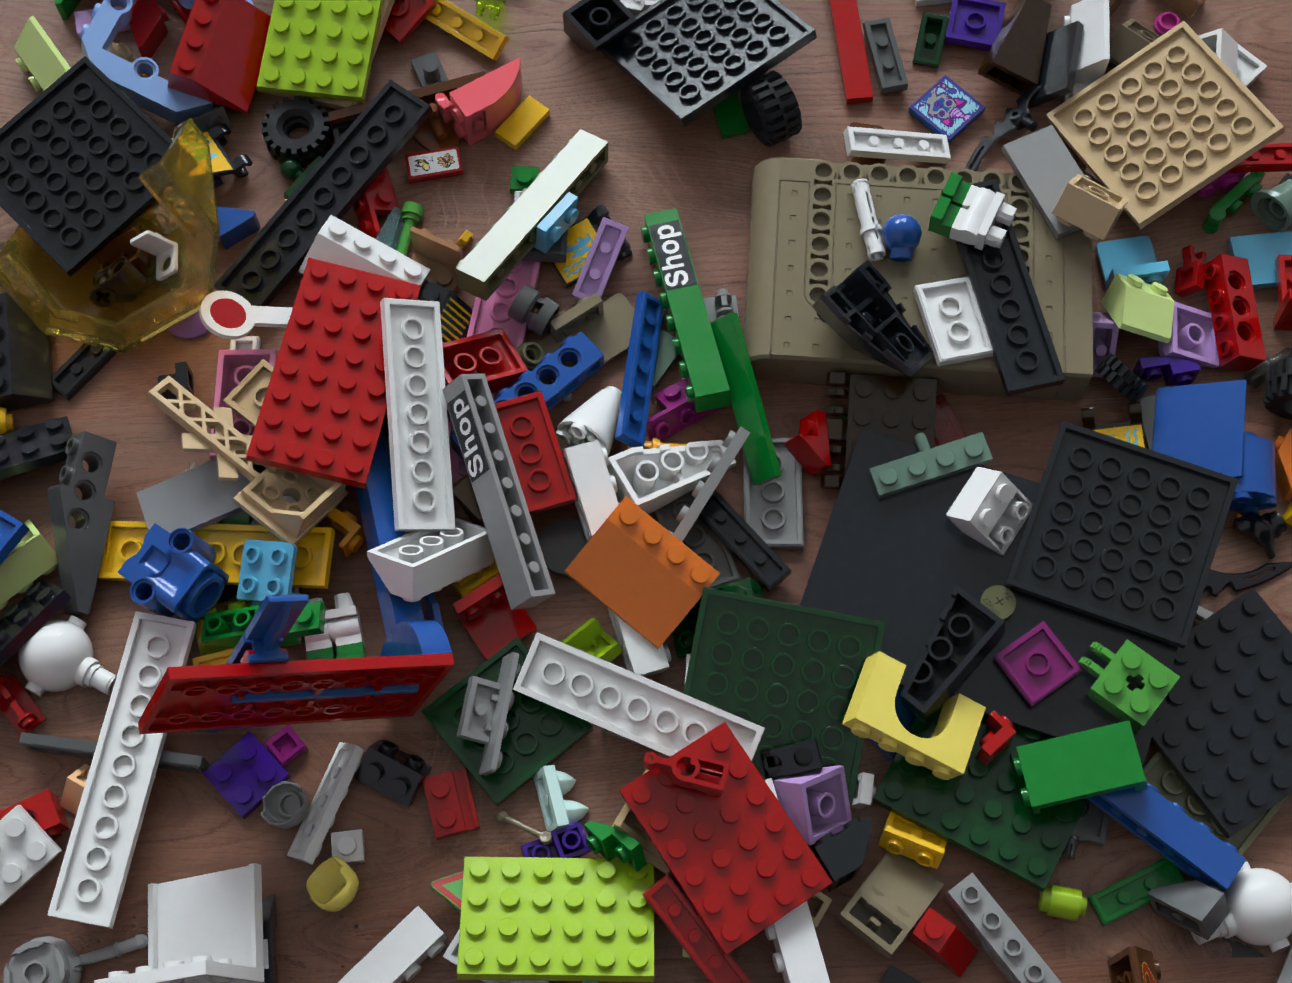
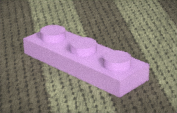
[572,217,629,299]

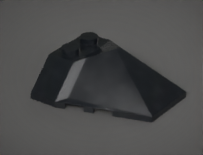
[812,260,934,377]

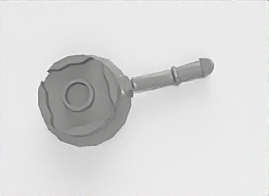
[3,934,148,983]

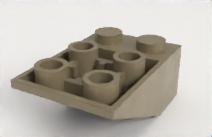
[837,851,944,960]

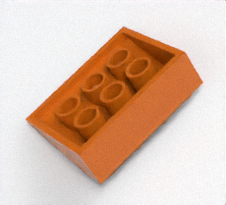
[564,496,720,649]

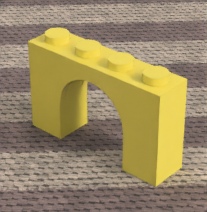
[842,651,986,780]

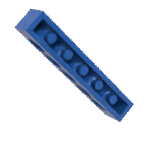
[450,331,604,460]

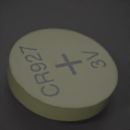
[980,585,1016,620]

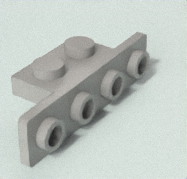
[456,652,520,776]

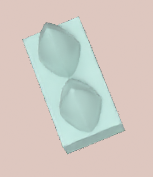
[534,765,589,833]

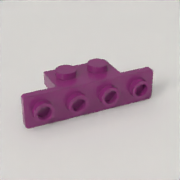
[646,378,731,442]

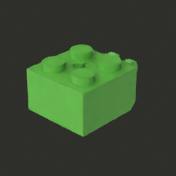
[1078,639,1180,733]

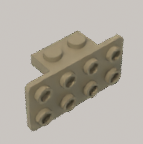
[537,292,635,383]

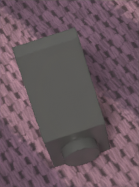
[1148,880,1230,940]

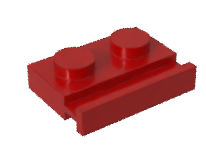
[423,767,480,840]

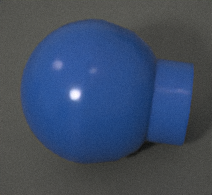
[882,214,922,262]

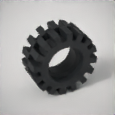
[1095,353,1150,403]

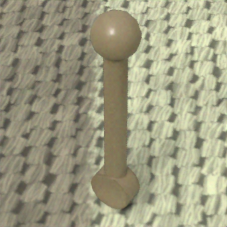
[496,810,552,845]

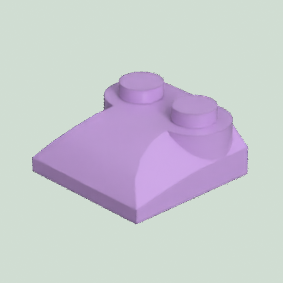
[1158,302,1219,368]

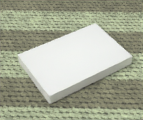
[913,276,993,366]

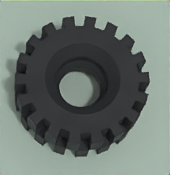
[261,96,334,168]

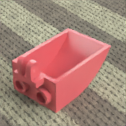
[435,57,522,146]

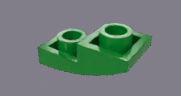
[584,821,647,871]

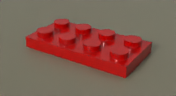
[495,391,577,515]

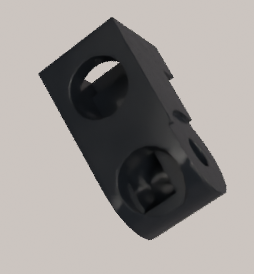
[760,737,823,778]

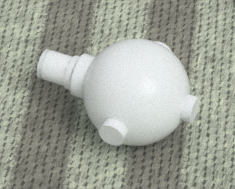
[18,615,117,697]
[1190,861,1292,953]

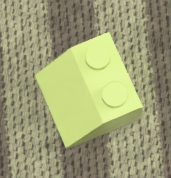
[1101,273,1175,344]

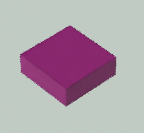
[264,725,308,768]

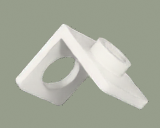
[130,230,178,281]

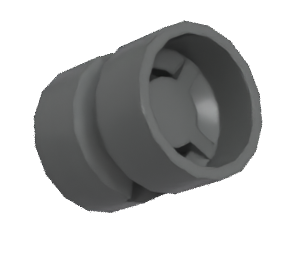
[508,284,561,337]

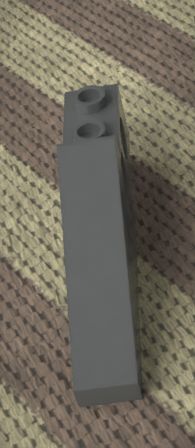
[47,431,117,617]

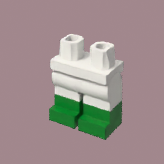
[928,172,1017,250]
[304,592,367,660]

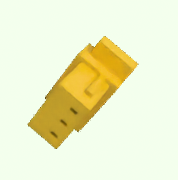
[456,230,473,248]

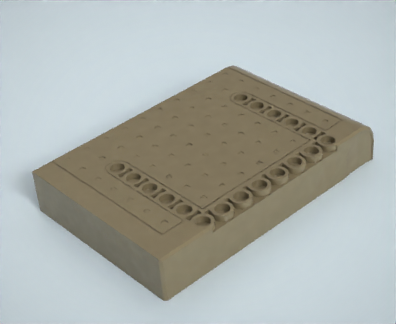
[743,157,1093,401]

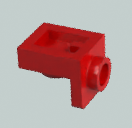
[977,710,1016,766]

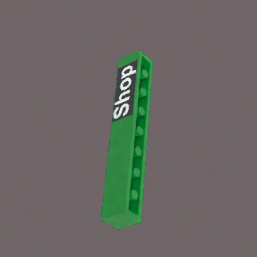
[640,208,730,413]

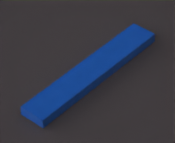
[615,291,664,447]

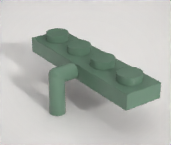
[869,432,993,499]

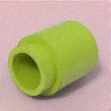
[1038,884,1087,922]

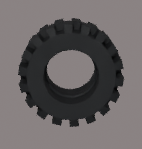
[740,70,802,147]
[1264,357,1292,420]

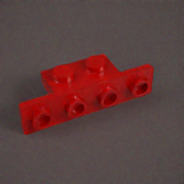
[353,166,399,240]

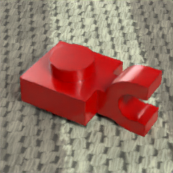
[1175,245,1206,298]

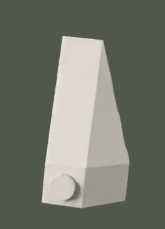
[608,439,736,514]

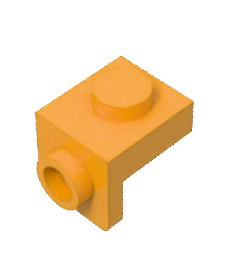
[327,508,365,558]

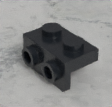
[355,740,432,807]

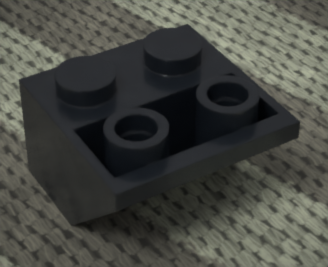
[813,816,873,892]

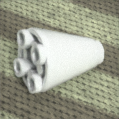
[556,386,622,455]

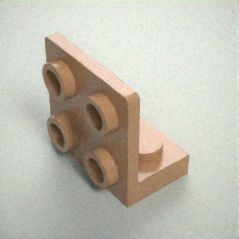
[409,227,464,294]

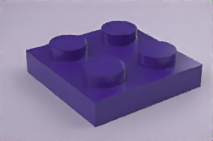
[944,0,1006,51]
[202,731,291,819]

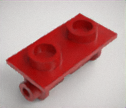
[0,674,47,736]

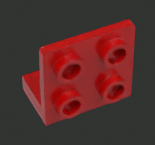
[452,574,537,660]

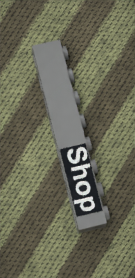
[442,374,555,610]

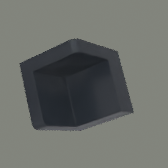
[158,361,194,400]

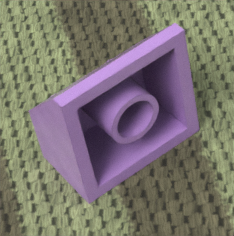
[774,765,852,845]

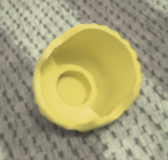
[306,856,359,912]

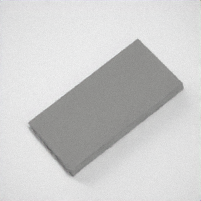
[1002,125,1085,239]
[743,438,804,550]
[136,458,255,533]

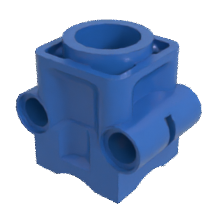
[118,523,229,623]

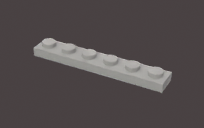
[668,426,750,542]

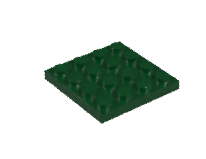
[421,636,593,807]

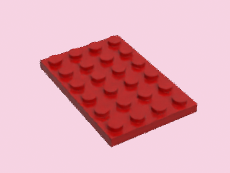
[619,722,833,956]

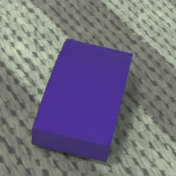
[1133,357,1201,386]
[520,822,591,858]

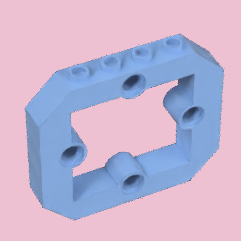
[79,0,254,124]

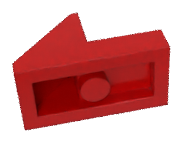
[784,410,831,475]

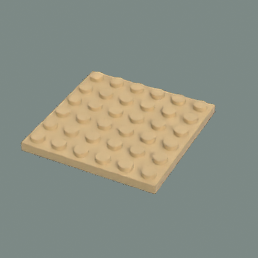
[1046,21,1285,230]

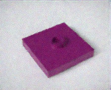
[993,621,1082,708]

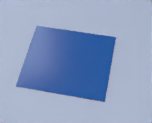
[1152,380,1247,477]

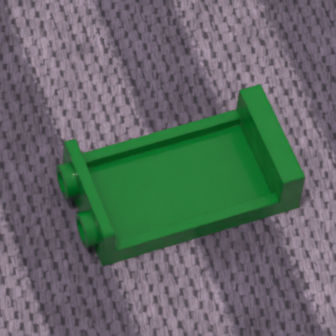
[1013,720,1148,814]

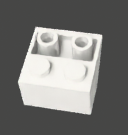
[946,467,1033,555]

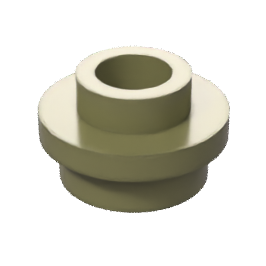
[516,342,544,370]

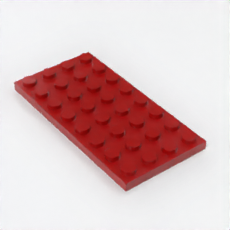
[246,258,421,489]

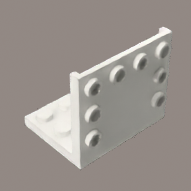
[94,863,264,983]

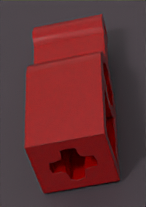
[642,751,730,796]

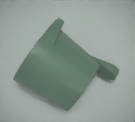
[1251,174,1292,232]

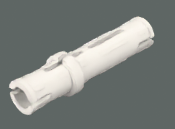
[850,178,886,261]

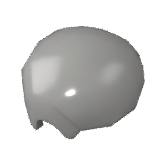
[260,781,309,829]

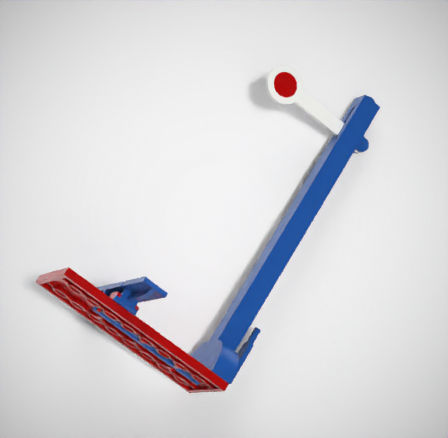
[138,290,455,734]

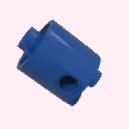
[1228,432,1277,517]

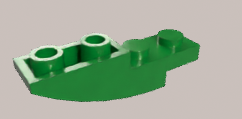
[201,601,326,647]

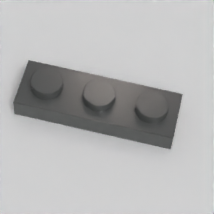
[863,18,908,94]

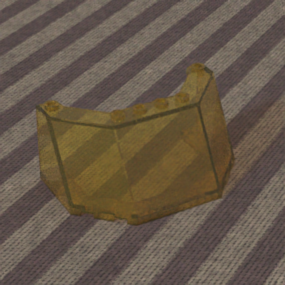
[0,118,220,353]

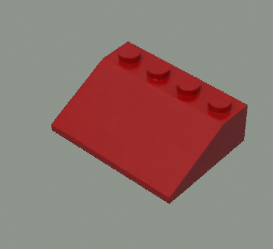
[168,0,271,114]

